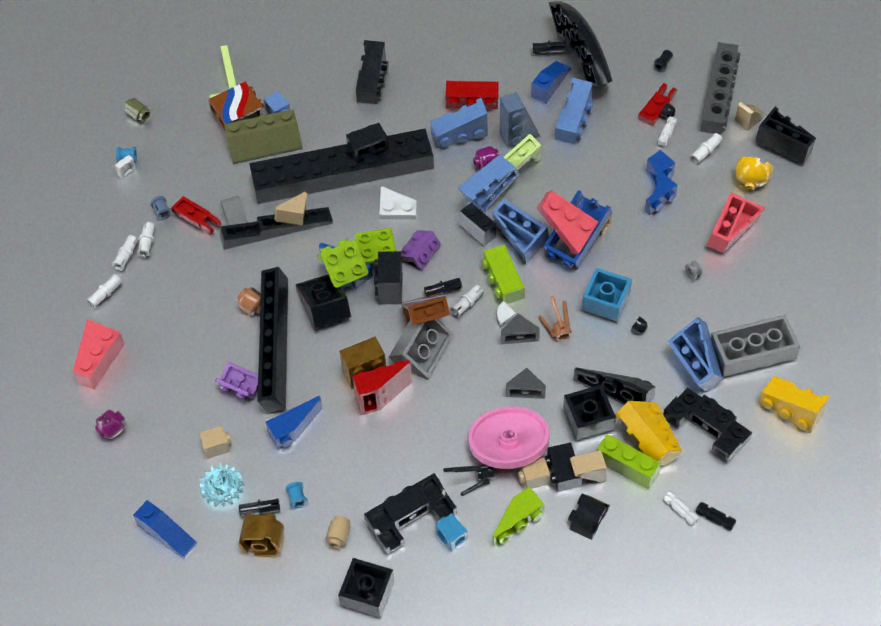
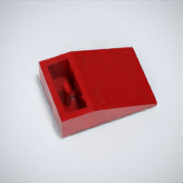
[352,359,412,415]

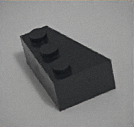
[356,40,389,104]
[755,106,816,164]

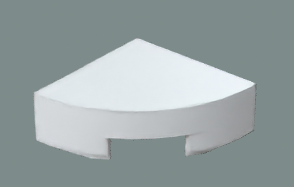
[497,301,516,327]

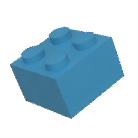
[582,268,632,322]

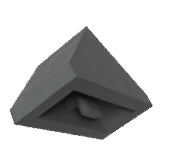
[501,313,540,344]
[506,368,546,399]

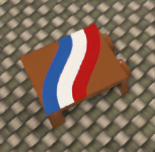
[209,81,265,131]
[401,293,450,325]

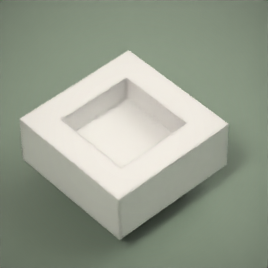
[115,155,136,180]

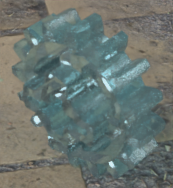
[199,463,245,507]

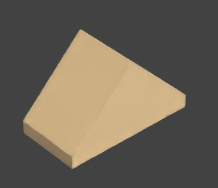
[735,102,767,131]
[274,192,307,225]
[570,450,607,483]

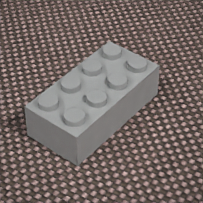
[711,315,800,377]

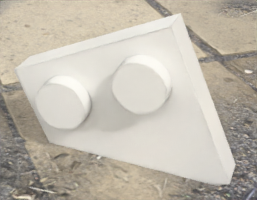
[379,187,417,219]

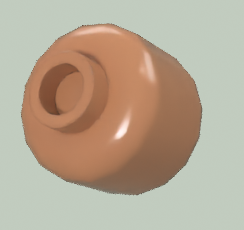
[237,287,261,316]

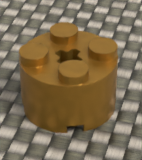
[238,513,284,557]

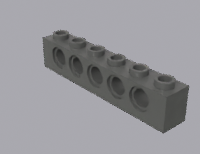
[700,42,741,135]

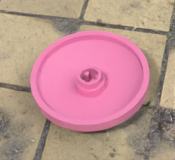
[468,407,550,469]

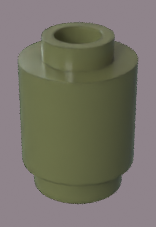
[124,98,151,122]

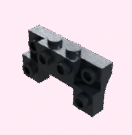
[663,387,753,461]
[364,473,457,554]

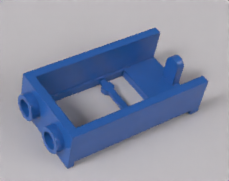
[543,190,613,269]

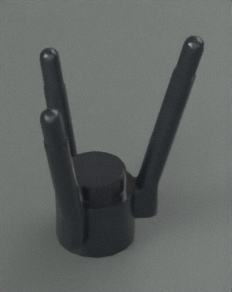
[443,464,494,496]

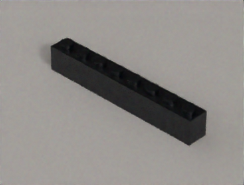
[257,267,288,413]

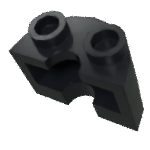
[568,493,610,540]

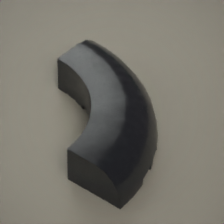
[549,1,613,87]

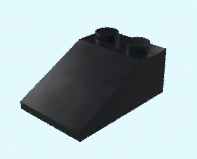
[295,275,351,328]

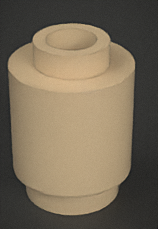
[325,516,351,549]

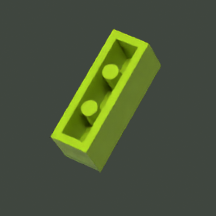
[481,244,525,304]
[597,434,661,490]

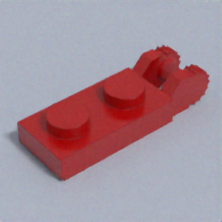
[638,83,677,125]
[171,196,221,235]

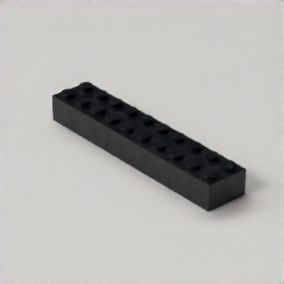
[249,128,434,204]

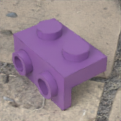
[401,230,441,270]
[215,361,258,400]

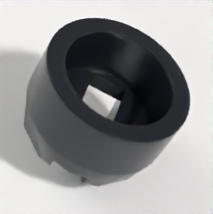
[660,103,676,118]
[631,316,648,333]

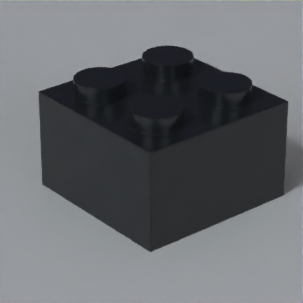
[374,251,403,305]
[563,385,616,440]
[338,558,394,618]

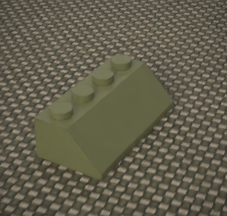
[224,109,303,164]

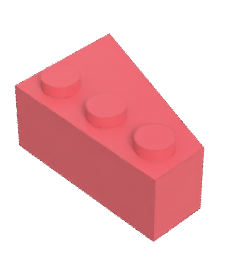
[537,191,598,255]

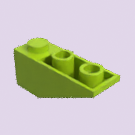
[493,486,545,547]

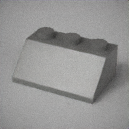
[389,319,453,379]

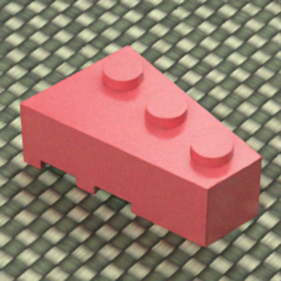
[706,193,765,253]
[73,319,125,389]

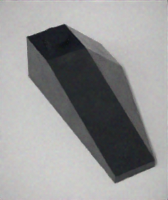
[573,367,656,405]

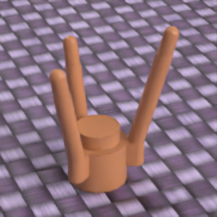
[538,296,572,341]

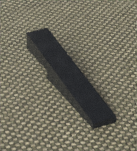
[220,207,333,250]

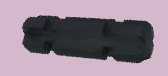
[696,502,736,530]

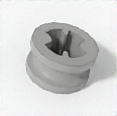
[685,261,703,280]

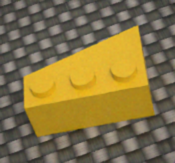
[759,376,830,433]
[615,401,683,466]

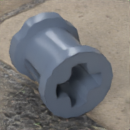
[150,196,172,220]

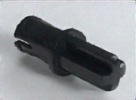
[533,40,567,54]
[424,278,462,296]
[239,498,280,516]

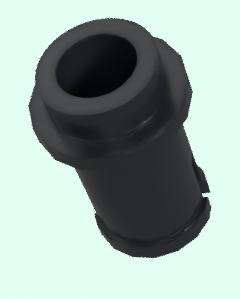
[654,50,673,71]

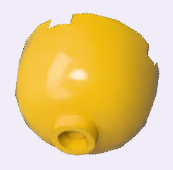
[735,157,773,190]

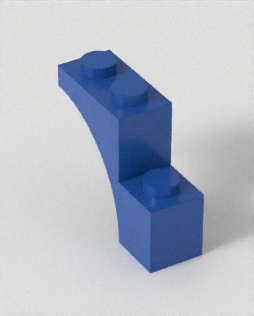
[645,150,678,215]

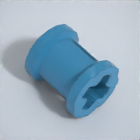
[116,147,137,163]
[285,482,308,509]

